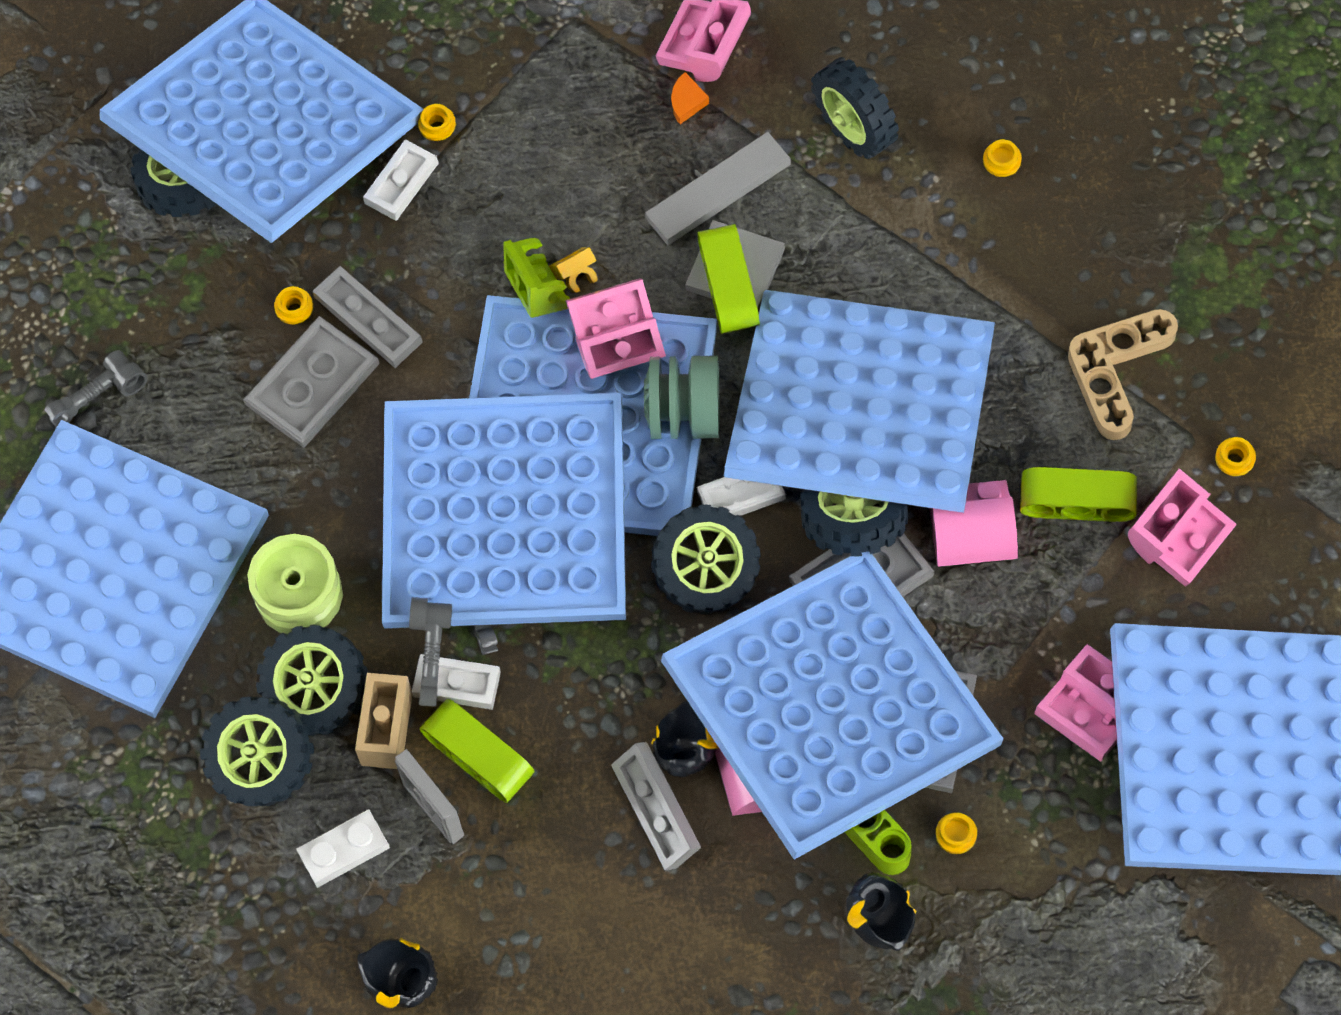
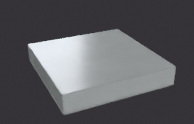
[685,220,785,313]
[395,749,464,844]

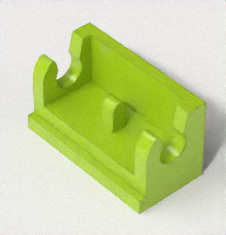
[503,238,570,318]

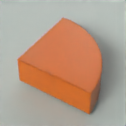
[671,72,709,124]

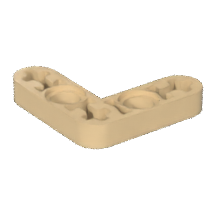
[1068,309,1178,440]

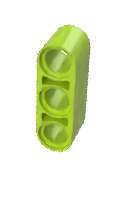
[697,224,760,334]
[1020,467,1137,522]
[419,699,535,803]
[845,810,911,875]

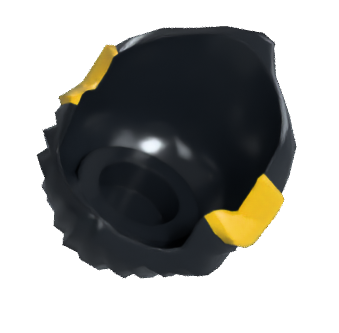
[651,701,719,778]
[846,872,917,951]
[357,938,438,1008]

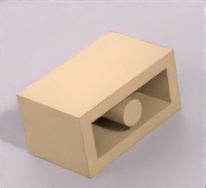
[355,673,413,769]

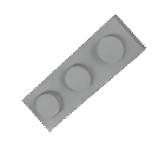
[313,266,423,368]
[611,742,701,870]

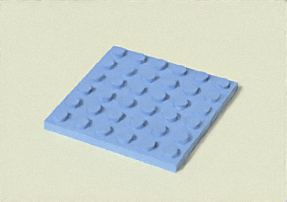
[100,0,424,243]
[724,290,995,513]
[469,295,718,539]
[382,393,626,628]
[0,420,269,718]
[661,551,1003,859]
[1110,623,1341,875]

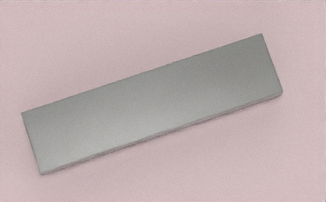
[645,132,791,246]

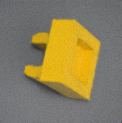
[549,247,598,293]

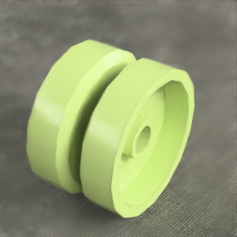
[247,534,343,634]

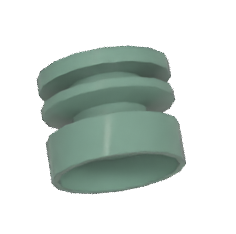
[644,356,720,439]

